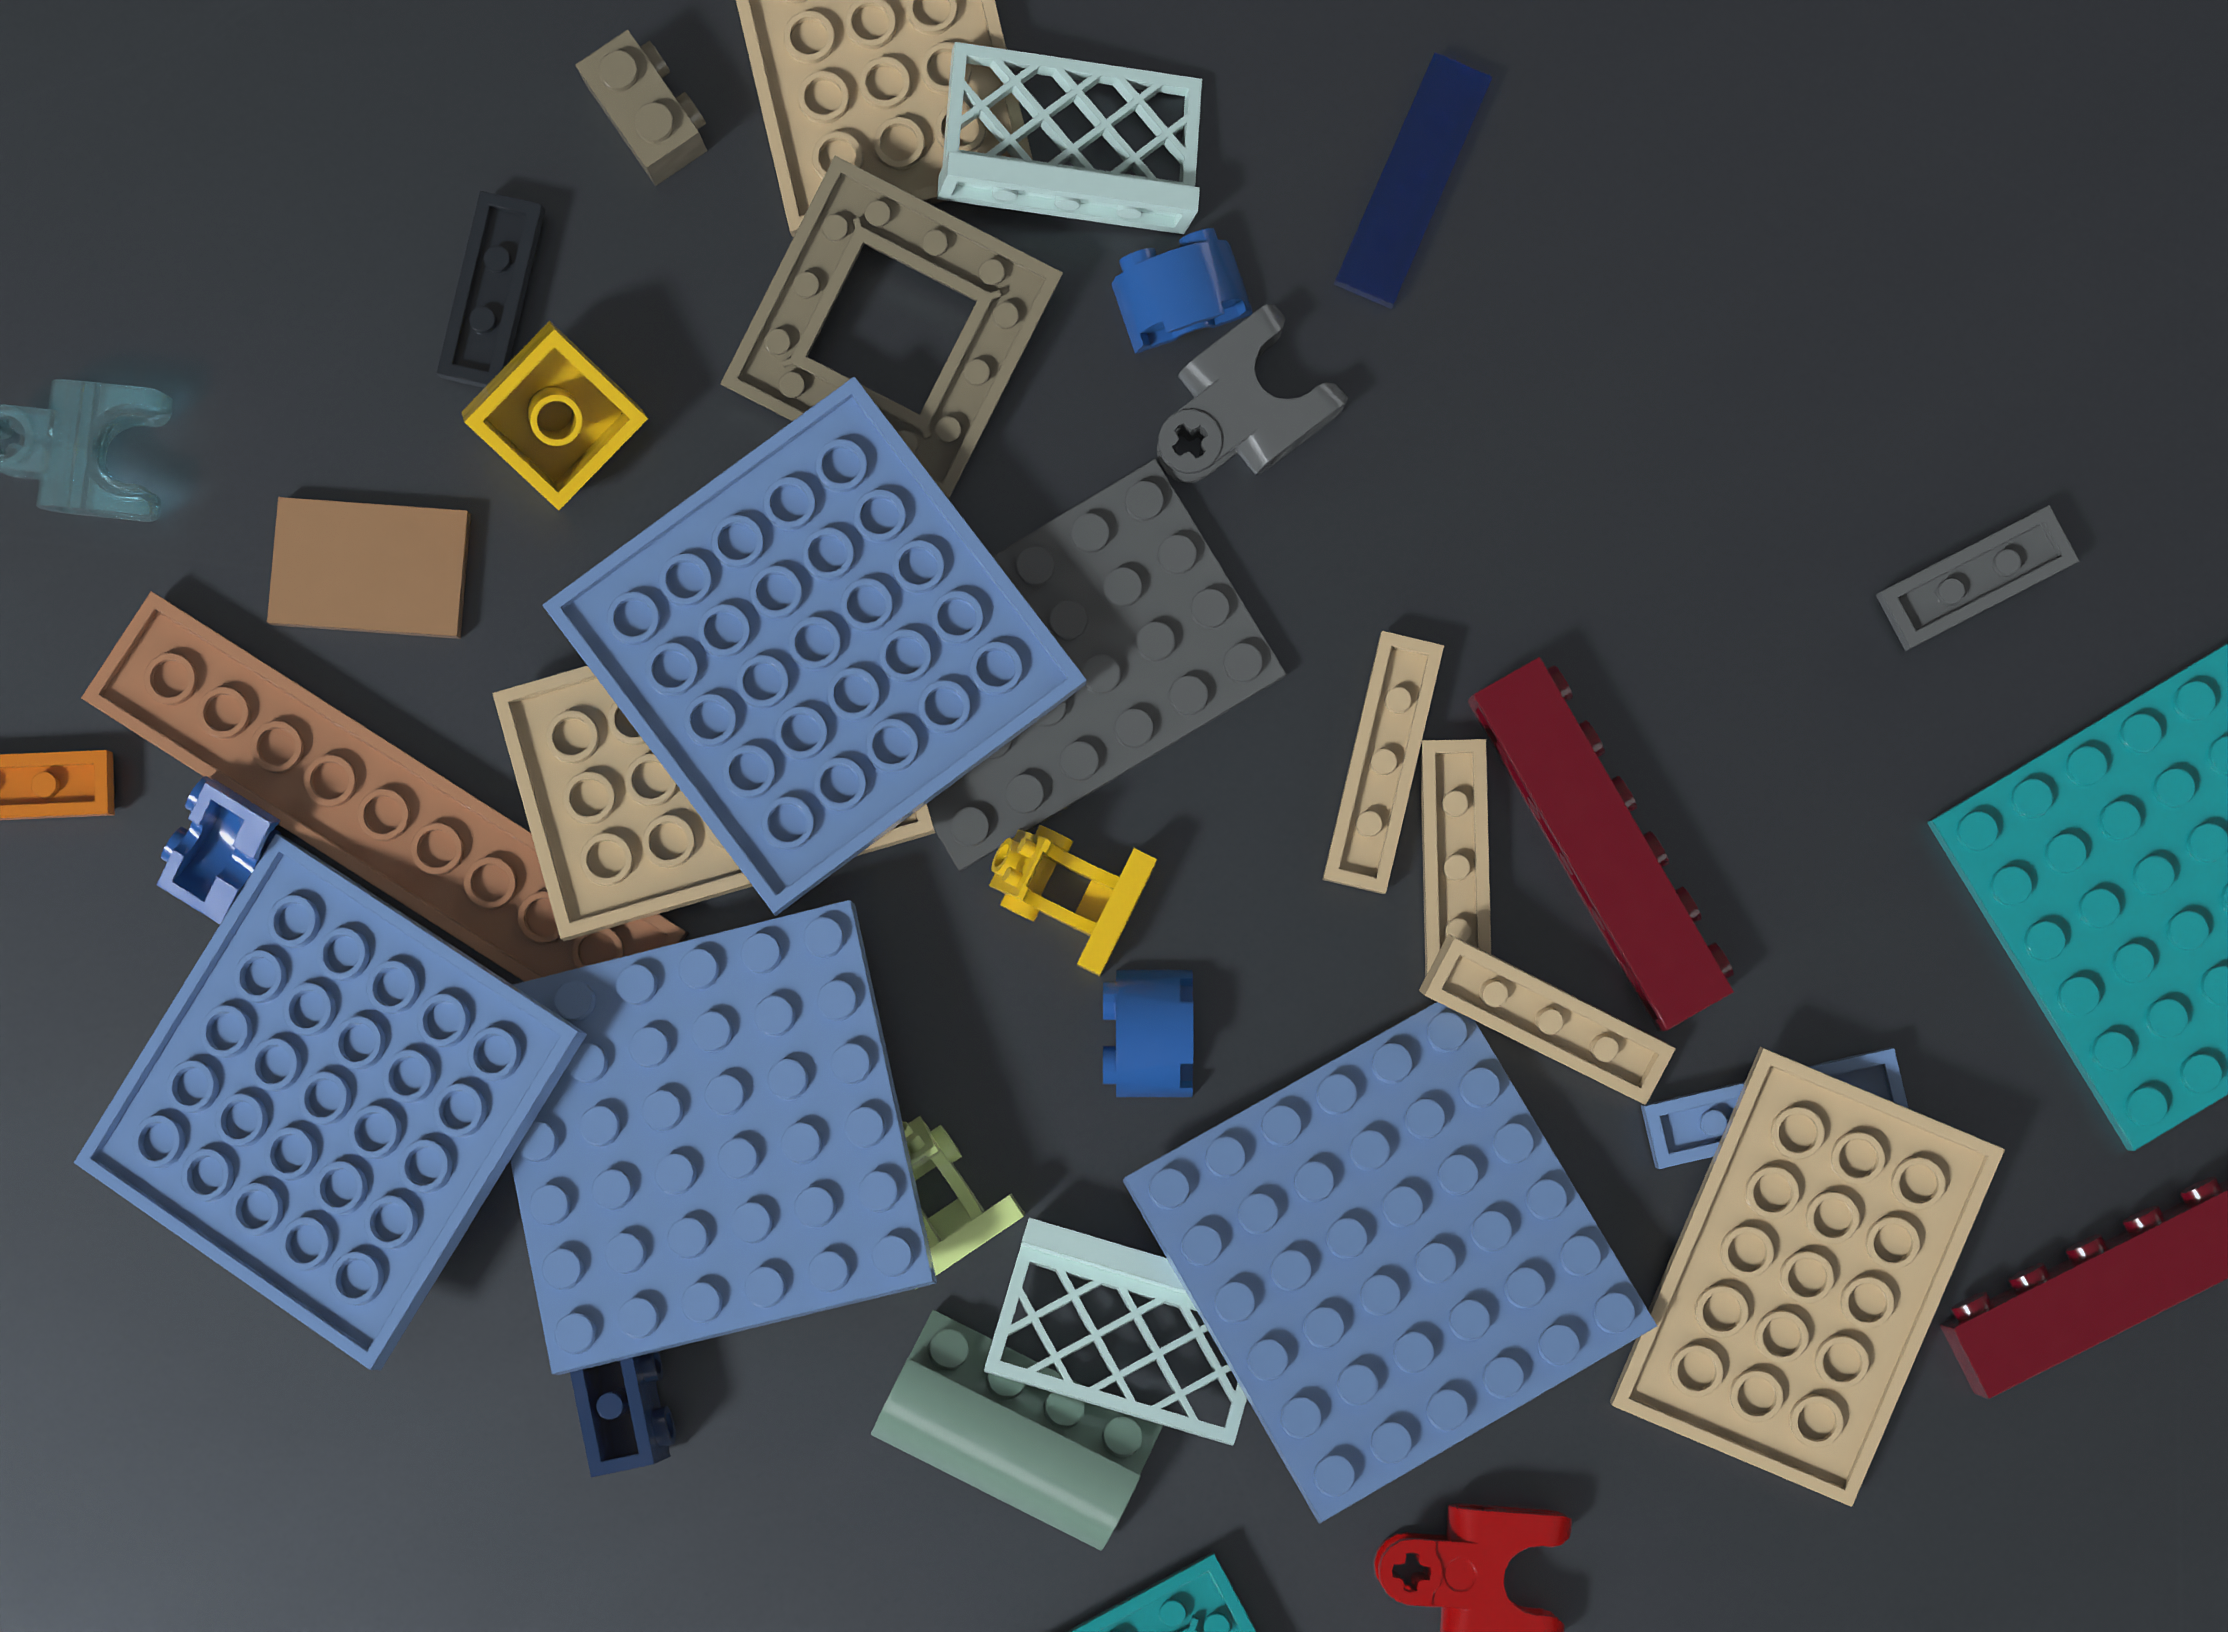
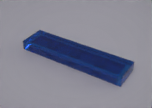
[1334,53,1492,309]

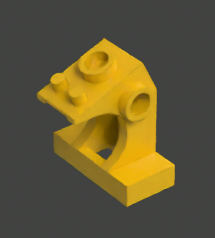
[989,825,1157,977]

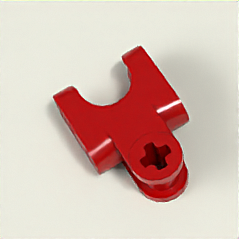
[1374,1504,1572,1632]

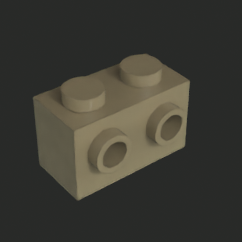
[575,29,707,186]

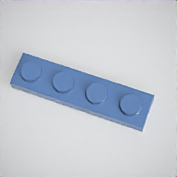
[1641,1047,1908,1169]

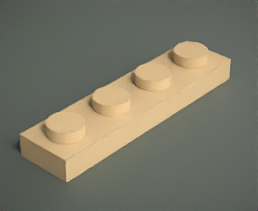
[1322,631,1444,894]
[1420,739,1491,997]
[1419,934,1676,1105]

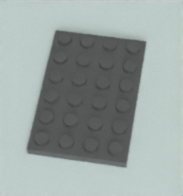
[927,459,1286,872]

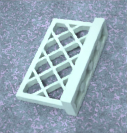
[937,42,1202,234]
[984,1218,1247,1446]

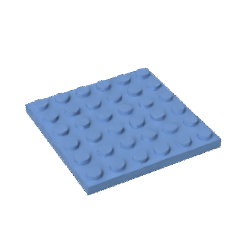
[542,377,1087,916]
[74,834,587,1370]
[510,900,937,1375]
[1123,1002,1657,1524]

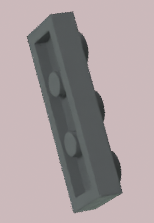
[1876,505,2079,651]

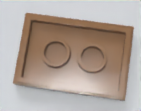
[267,497,471,639]

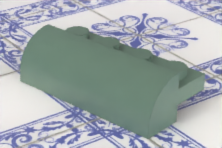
[871,1310,1163,1551]

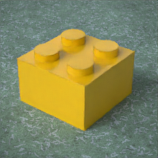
[461,321,648,510]

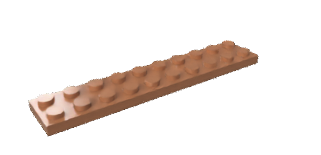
[81,591,688,982]

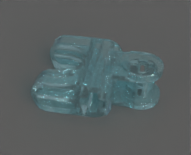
[0,379,174,522]

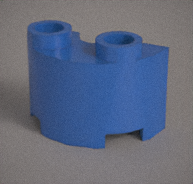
[1111,228,1253,354]
[157,776,282,924]
[1103,970,1193,1097]

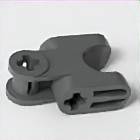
[1157,304,1349,483]

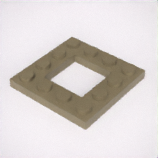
[720,155,1063,499]

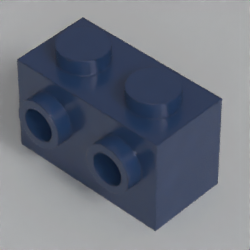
[570,1351,676,1478]

